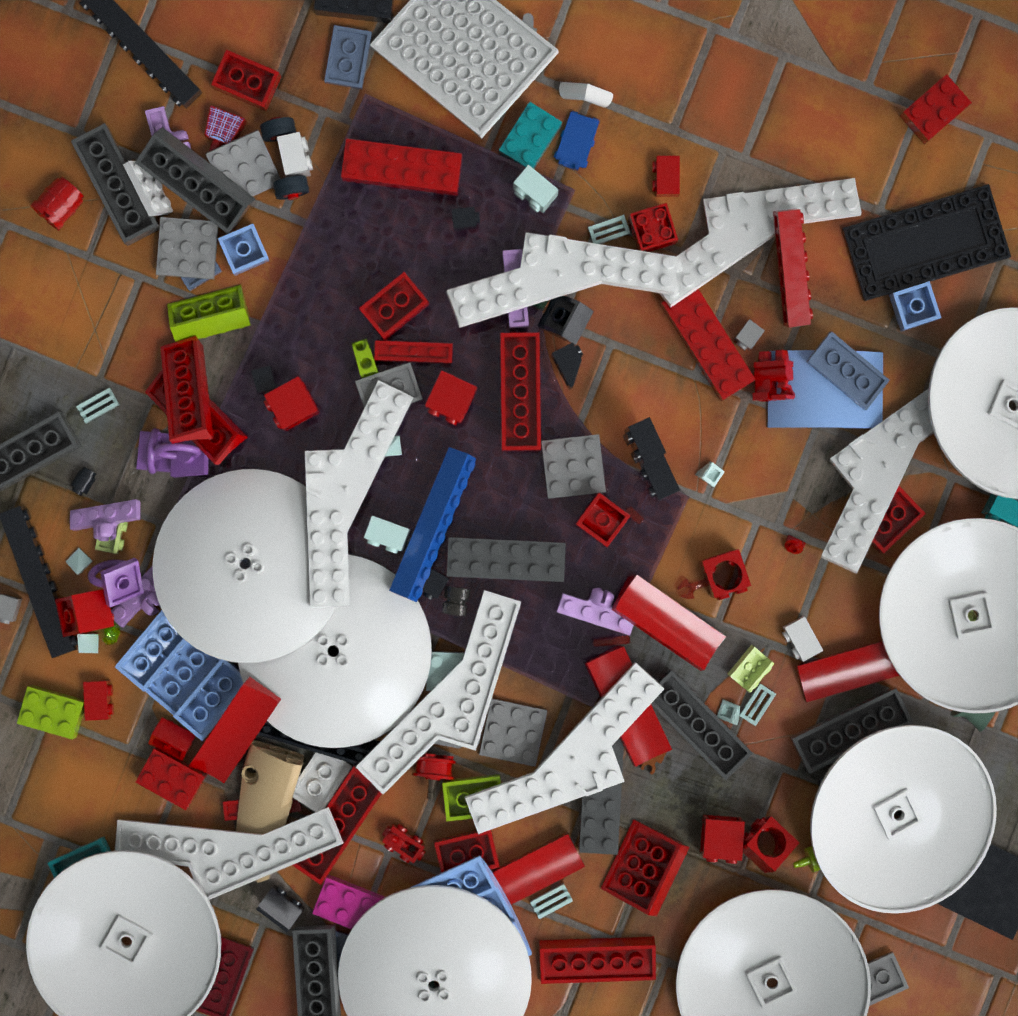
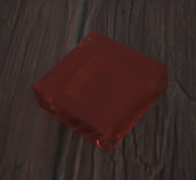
[625,506,644,524]

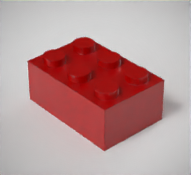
[211,50,281,112]
[900,74,972,145]
[359,272,430,340]
[871,486,926,554]
[135,748,208,810]
[434,829,500,873]

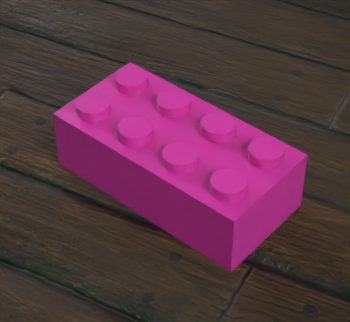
[312,874,385,929]

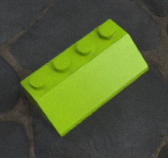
[167,285,251,342]

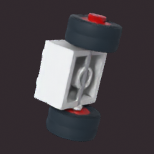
[260,117,313,200]

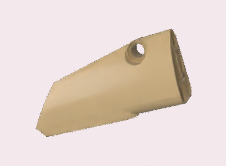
[236,741,304,883]

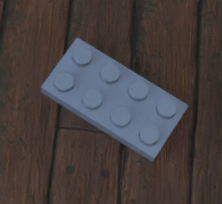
[806,331,890,410]

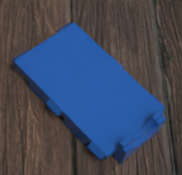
[554,110,600,171]

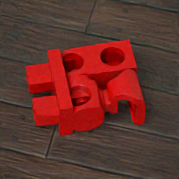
[752,350,795,402]

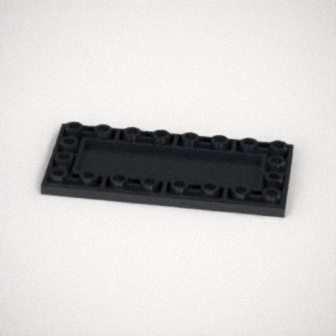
[842,184,1011,302]
[899,812,1018,940]

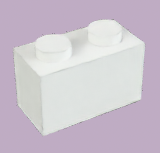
[782,616,823,662]

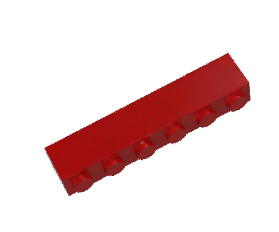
[773,208,813,327]

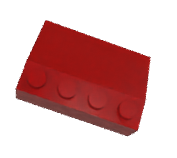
[601,820,690,917]

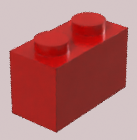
[652,156,680,197]
[83,680,114,721]
[148,717,196,761]

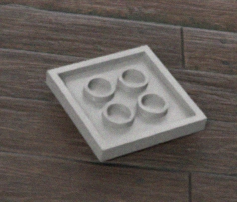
[206,130,281,196]
[156,217,219,280]
[541,434,606,499]
[479,698,547,766]

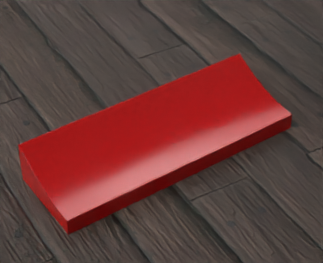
[160,336,213,444]
[145,370,248,465]
[611,575,726,671]
[795,640,900,702]
[585,645,672,767]
[188,677,281,783]
[492,832,585,905]
[539,936,656,984]

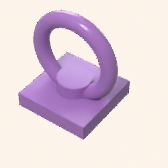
[136,428,171,474]
[154,440,209,478]
[88,558,144,607]

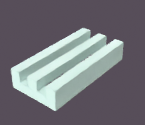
[588,215,630,244]
[76,388,120,424]
[739,683,776,726]
[530,883,573,919]

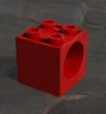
[628,203,678,252]
[425,370,478,426]
[263,376,320,431]
[575,493,630,547]
[699,549,751,600]
[55,589,114,637]
[700,815,745,864]
[743,816,800,873]

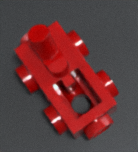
[382,824,426,863]

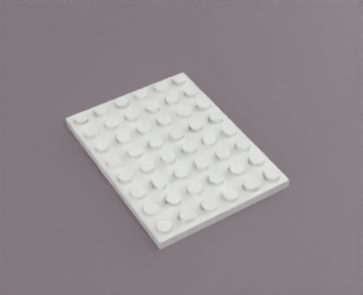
[370,0,559,139]

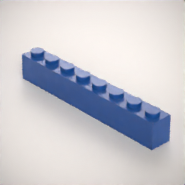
[389,447,476,602]

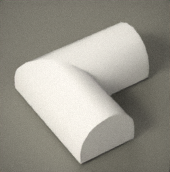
[559,82,613,108]

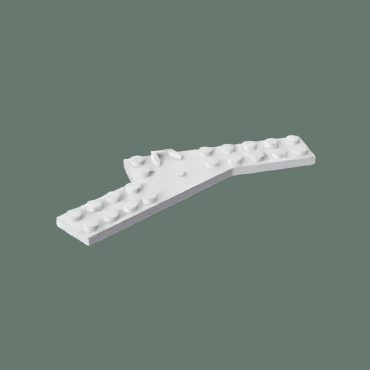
[659,178,862,307]
[446,233,679,328]
[821,389,934,574]
[356,590,521,794]
[465,662,664,834]
[115,807,344,900]

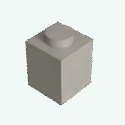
[734,319,765,351]
[0,594,22,624]

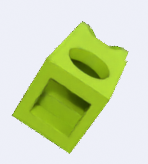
[352,339,378,379]

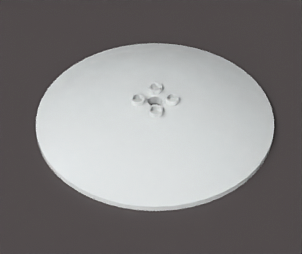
[928,308,1018,499]
[153,469,336,663]
[879,518,1018,713]
[238,555,432,748]
[810,725,997,913]
[26,850,221,1016]
[338,885,531,1016]
[676,889,871,1016]

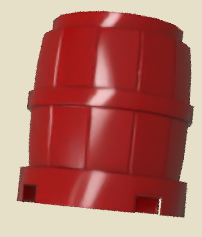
[30,176,84,231]

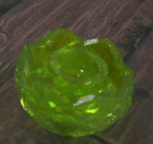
[102,622,120,645]

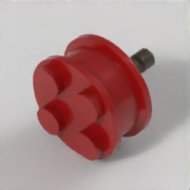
[412,753,456,799]

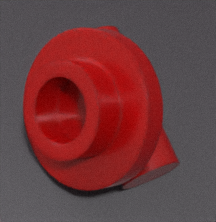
[785,535,806,554]

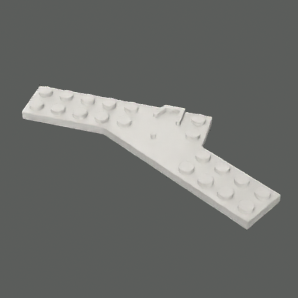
[305,380,413,608]

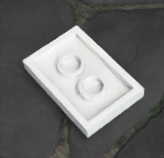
[123,161,173,216]
[293,753,352,812]

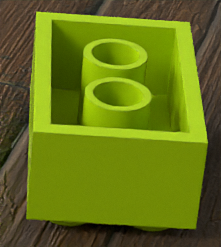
[17,685,84,740]
[442,774,501,821]

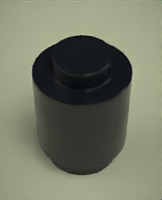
[70,466,97,496]

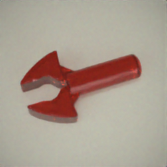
[677,579,708,599]
[593,635,630,647]

